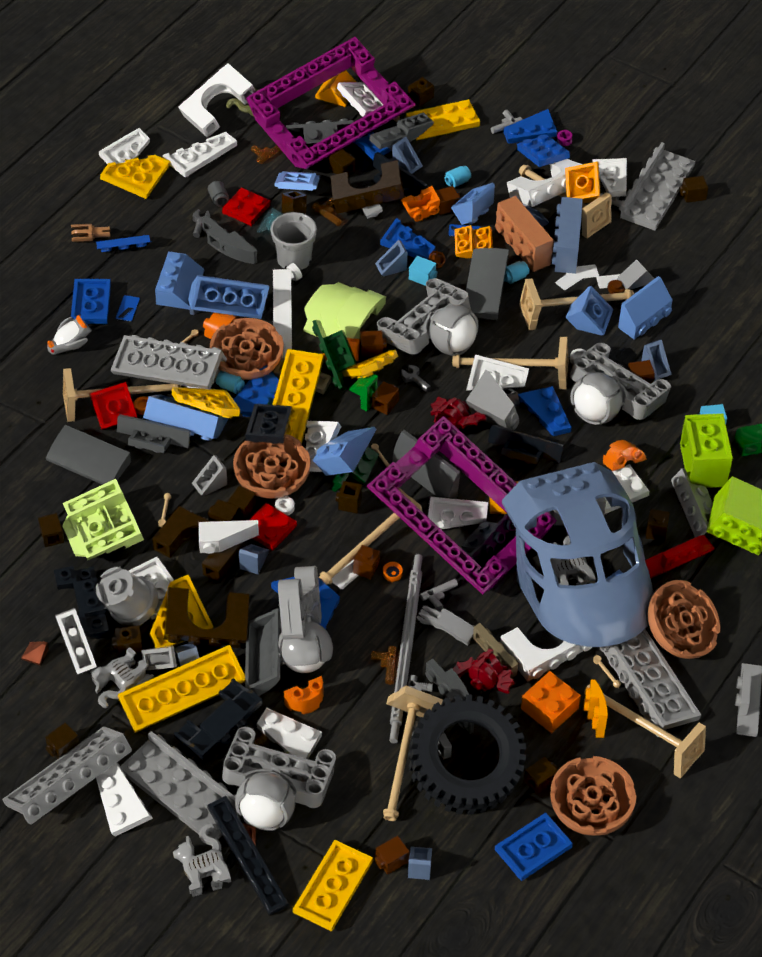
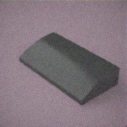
[466,248,509,320]
[46,425,131,485]
[392,430,460,499]
[245,608,281,696]

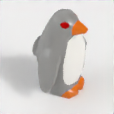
[47,315,92,355]

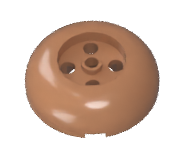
[210,318,284,380]
[233,434,310,499]
[648,580,720,659]
[550,756,636,836]

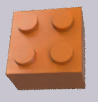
[521,671,581,734]

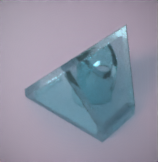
[257,207,283,233]

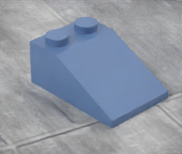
[313,427,377,476]

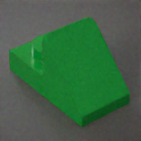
[349,374,378,412]

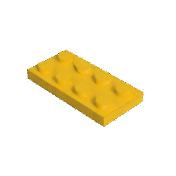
[406,99,480,140]
[293,840,373,931]

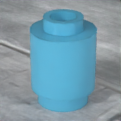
[445,166,471,187]
[504,261,529,284]
[216,371,245,394]

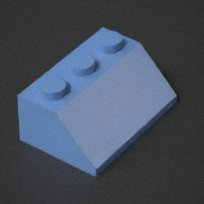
[155,251,204,310]
[618,276,672,339]

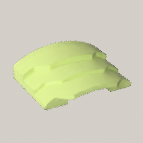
[303,282,386,339]
[63,479,144,560]

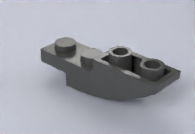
[369,112,434,151]
[202,215,257,264]
[425,659,474,734]

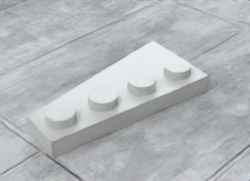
[163,132,237,178]
[96,762,153,836]

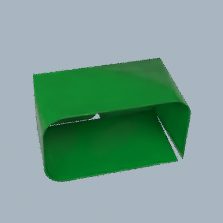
[735,424,762,456]

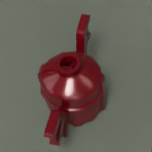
[430,397,486,429]
[449,649,514,694]

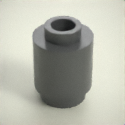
[208,181,229,207]

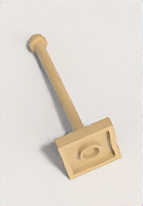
[519,165,612,238]
[519,279,634,330]
[452,337,569,389]
[63,368,181,422]
[318,488,422,585]
[584,684,706,778]
[383,686,443,821]

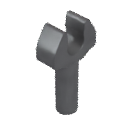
[193,209,210,238]
[401,365,431,392]

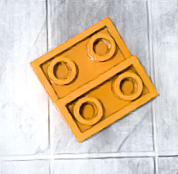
[455,225,493,258]
[584,680,608,738]

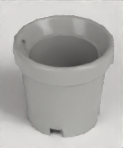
[270,212,317,270]
[96,567,158,627]

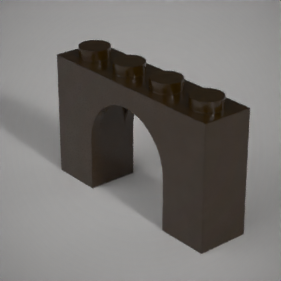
[331,160,405,214]
[153,506,245,583]
[164,587,249,648]

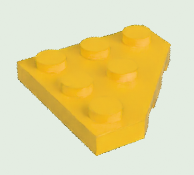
[100,155,170,199]
[342,350,398,379]
[171,387,240,418]
[150,575,214,648]

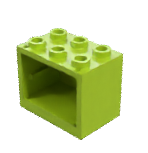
[680,413,733,488]
[706,476,762,555]

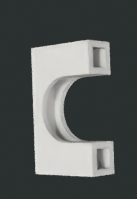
[178,63,256,138]
[507,159,583,207]
[500,627,592,682]

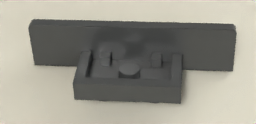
[286,118,353,145]
[117,414,190,453]

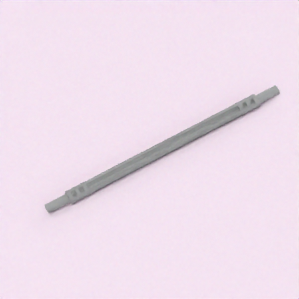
[389,554,422,743]

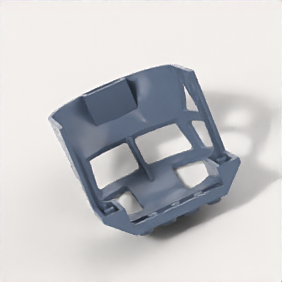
[502,462,654,647]

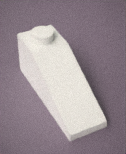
[199,520,259,554]

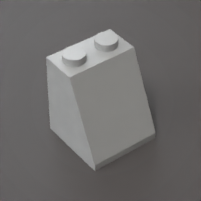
[466,370,519,430]

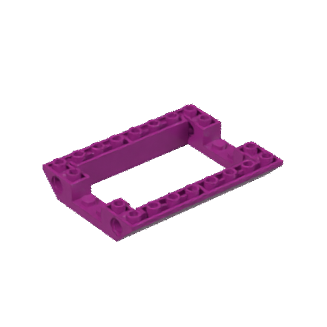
[246,37,415,169]
[367,416,557,595]

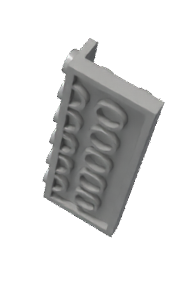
[619,142,695,230]
[110,335,227,390]
[600,629,701,737]
[2,726,132,824]
[120,731,241,839]

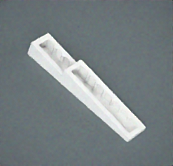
[273,269,292,359]

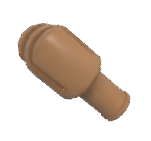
[71,224,111,242]

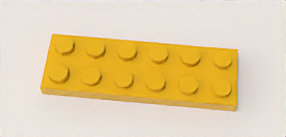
[272,349,324,445]
[118,645,245,733]

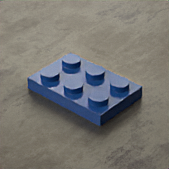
[517,135,570,167]
[71,279,111,324]
[495,813,573,881]

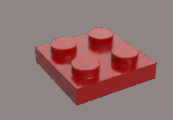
[222,187,270,226]
[90,382,138,430]
[250,503,297,551]

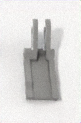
[416,606,474,646]

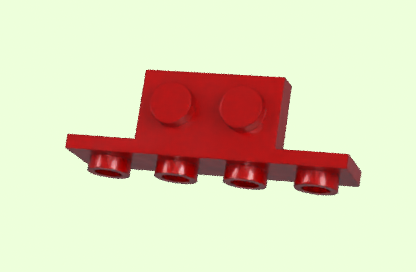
[645,535,714,578]

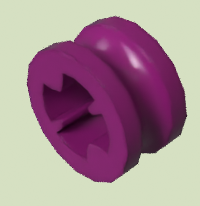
[557,130,572,146]

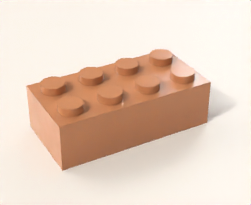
[495,196,553,272]

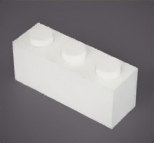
[55,608,97,674]

